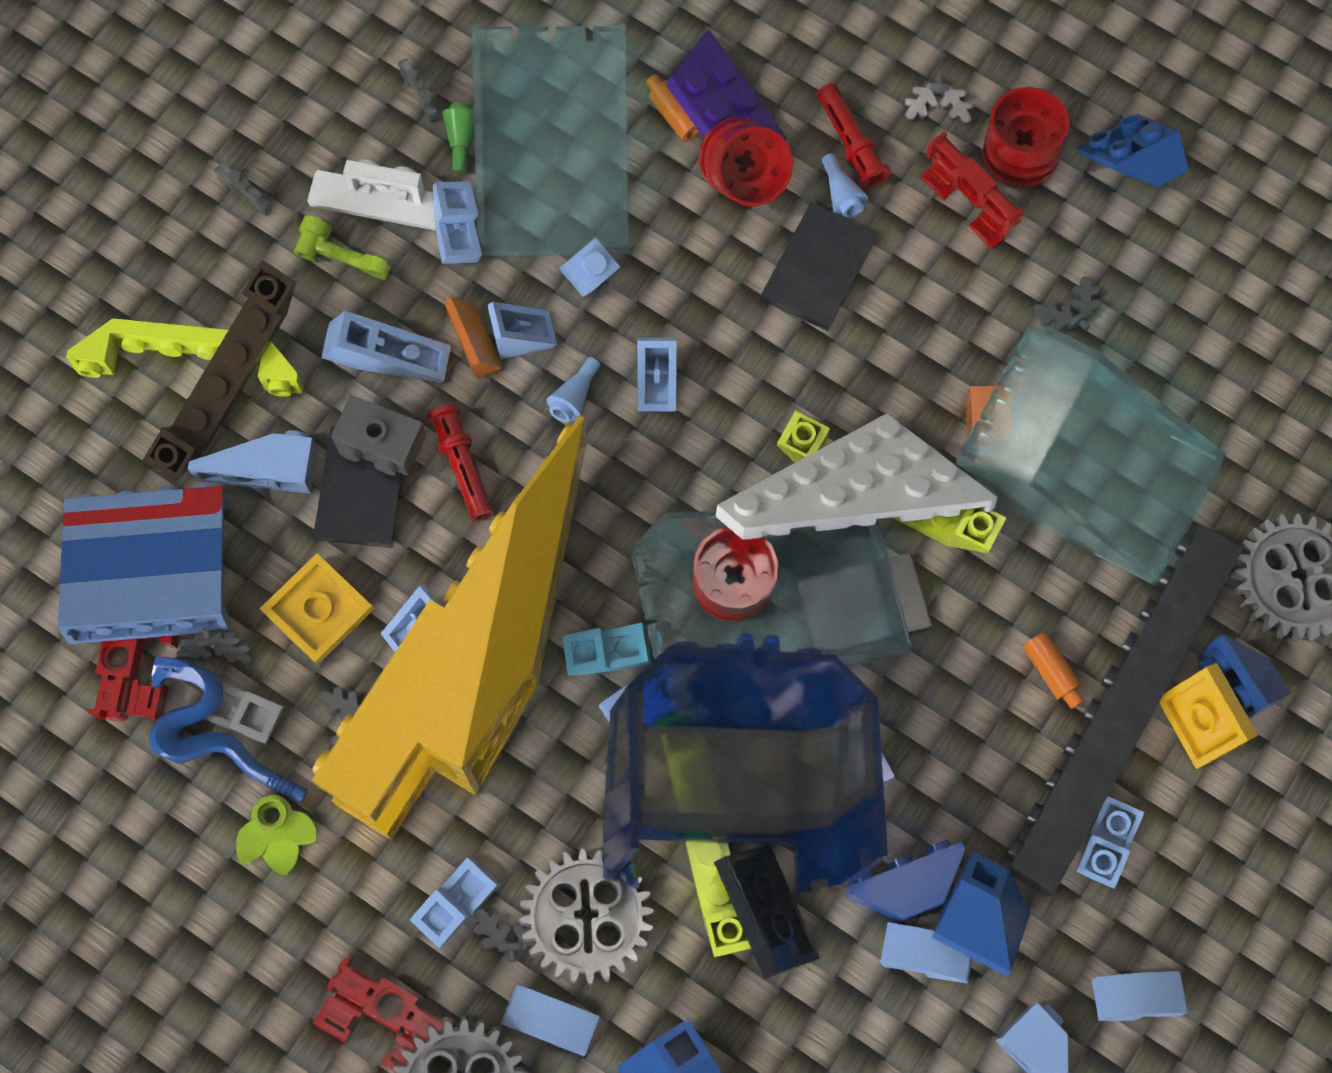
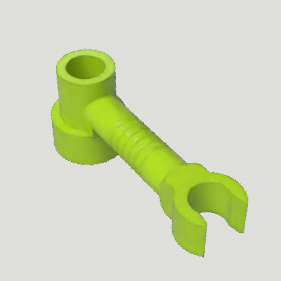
[293,215,391,280]

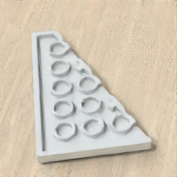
[715,414,997,540]

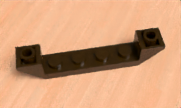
[142,260,297,482]

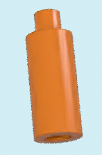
[646,74,700,143]
[1022,631,1085,709]

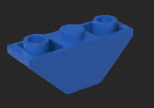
[844,839,965,922]

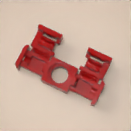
[920,131,1024,250]
[87,635,180,722]
[313,958,454,1073]

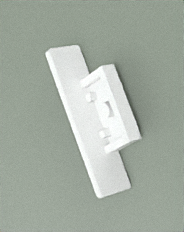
[307,159,436,231]

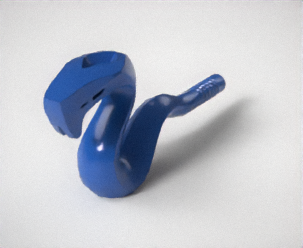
[149,657,308,804]

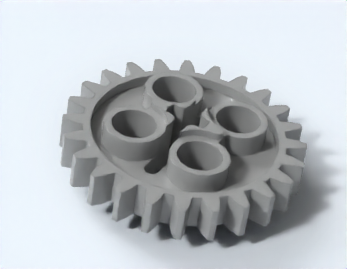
[1231,513,1332,642]
[519,848,653,986]
[392,1016,527,1073]

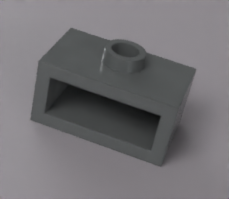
[331,395,426,476]

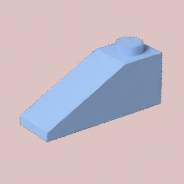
[321,311,451,383]
[188,430,318,494]

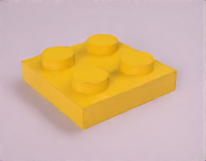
[260,553,374,665]
[1159,663,1258,769]

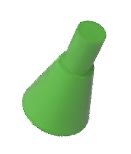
[442,103,479,174]

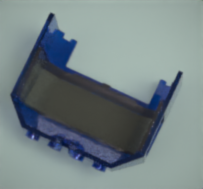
[603,633,888,893]

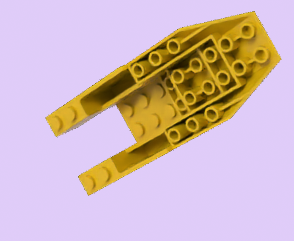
[312,415,587,840]

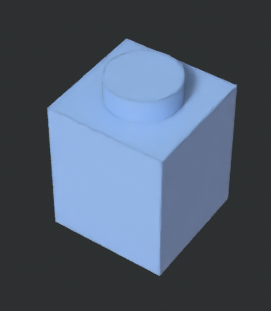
[559,237,620,297]

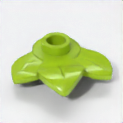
[236,795,317,876]

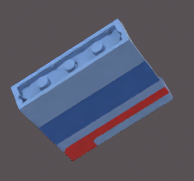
[58,484,230,644]

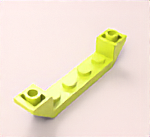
[66,318,304,397]
[777,411,1006,553]
[656,706,751,958]

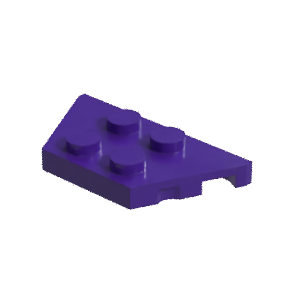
[666,30,787,141]

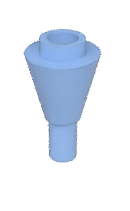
[822,154,868,218]
[546,357,600,422]

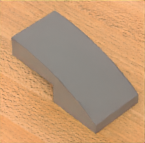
[201,683,284,744]

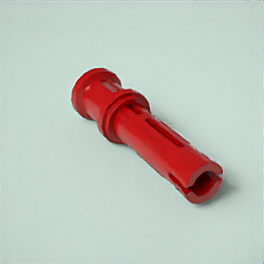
[815,83,891,189]
[426,404,494,521]

